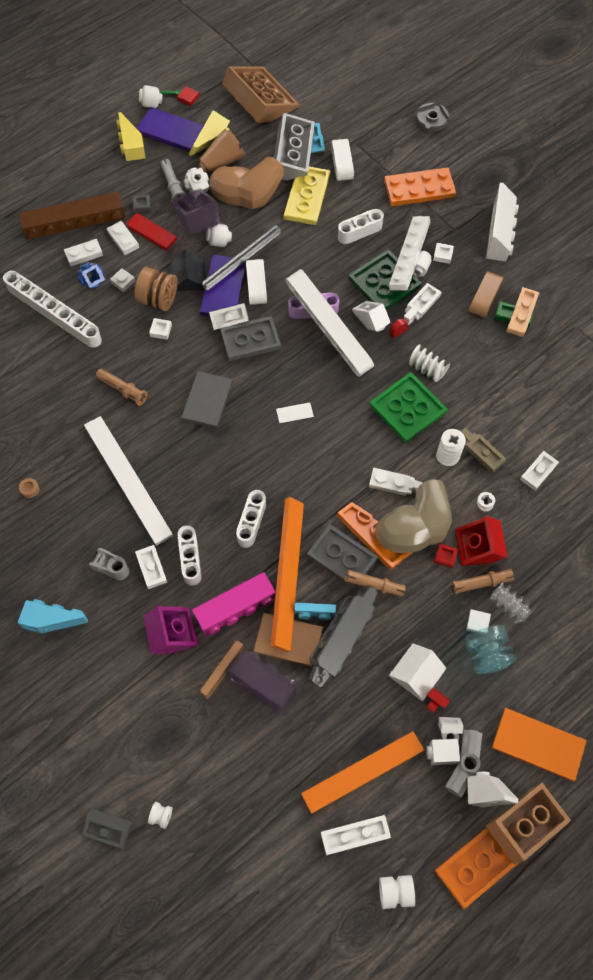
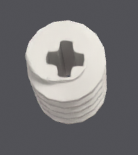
[409,344,450,382]
[436,429,465,466]

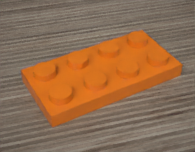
[384,168,456,206]

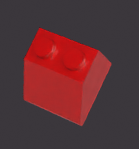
[455,516,508,566]

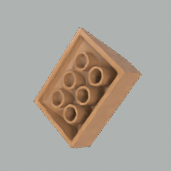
[222,67,300,123]

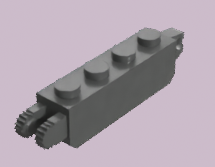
[309,587,377,687]

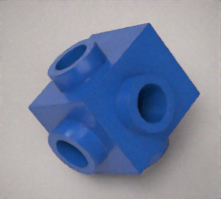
[77,262,105,289]

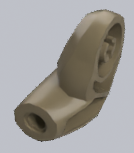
[375,480,452,553]

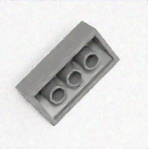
[274,113,315,181]

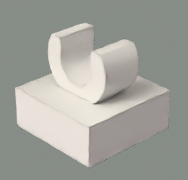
[438,717,463,739]

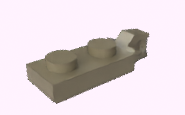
[460,428,506,473]

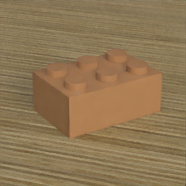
[486,783,571,864]

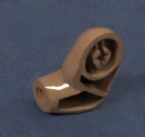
[209,157,284,209]

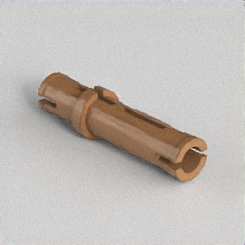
[344,569,405,597]
[452,569,514,594]

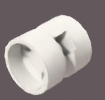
[379,875,415,909]

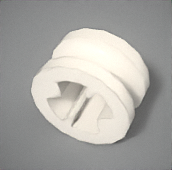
[477,492,495,511]

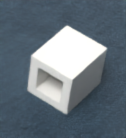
[426,739,460,765]

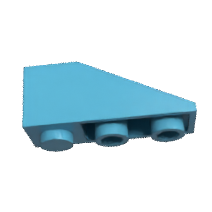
[18,599,88,633]

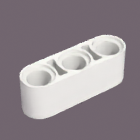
[331,139,354,181]
[338,209,384,244]
[246,259,267,305]
[236,490,266,548]
[178,526,202,586]

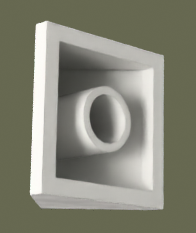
[389,644,446,702]

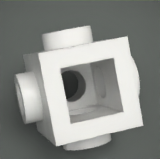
[184,167,209,197]

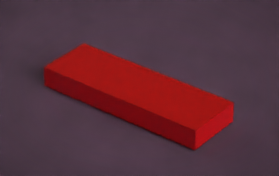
[126,213,177,251]

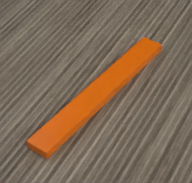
[270,497,304,652]

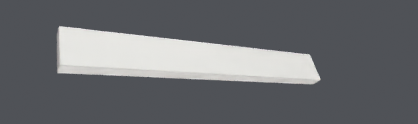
[84,416,173,546]

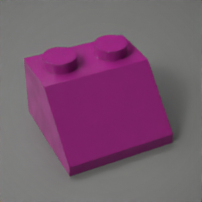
[143,606,198,654]

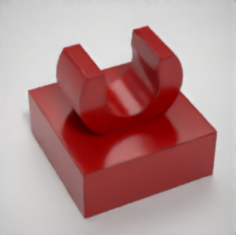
[427,687,450,713]

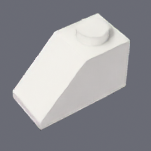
[352,301,391,332]
[468,772,518,807]

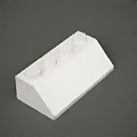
[486,183,519,262]

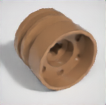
[135,267,177,311]

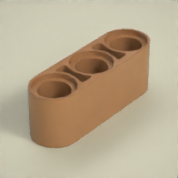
[468,271,504,318]

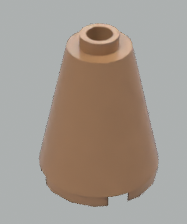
[199,128,245,173]

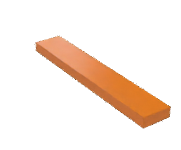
[301,731,424,814]

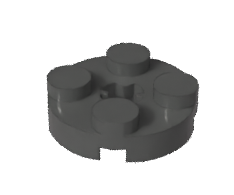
[416,103,449,133]

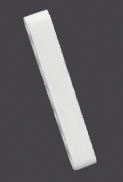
[285,269,374,377]
[3,271,102,348]

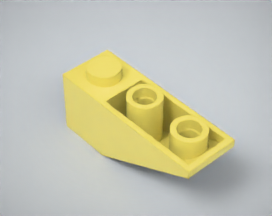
[116,112,146,161]

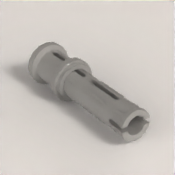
[160,159,187,204]

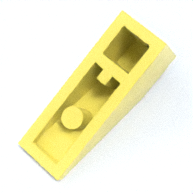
[189,111,230,156]

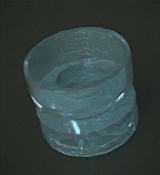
[464,625,517,674]

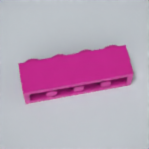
[192,572,276,636]

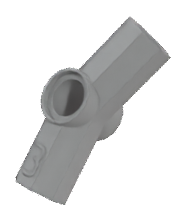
[444,730,482,798]

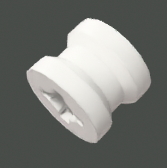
[148,802,173,829]

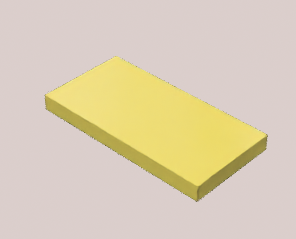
[284,167,330,225]

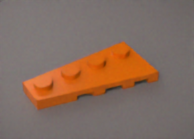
[337,502,413,571]

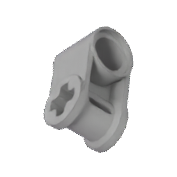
[89,548,129,580]

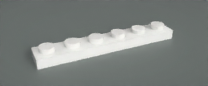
[389,216,430,290]

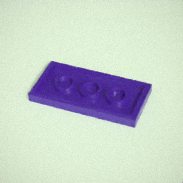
[136,107,204,152]
[200,255,246,316]

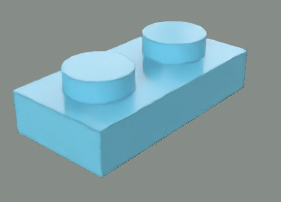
[294,603,336,621]

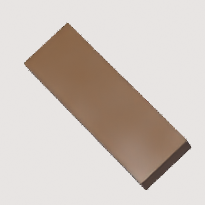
[200,641,244,700]

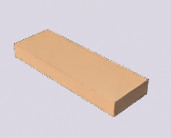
[506,287,539,337]

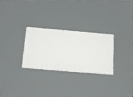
[276,403,314,423]

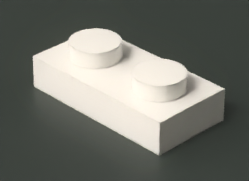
[107,221,139,255]
[64,239,103,267]
[209,303,249,330]
[520,451,559,491]
[135,545,167,589]

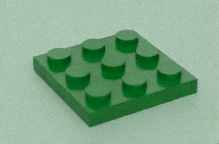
[369,372,448,444]

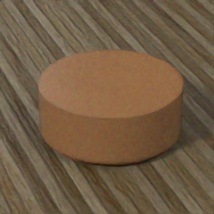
[19,478,40,498]

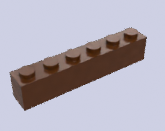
[19,191,126,240]

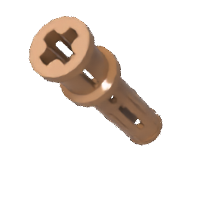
[96,368,148,406]

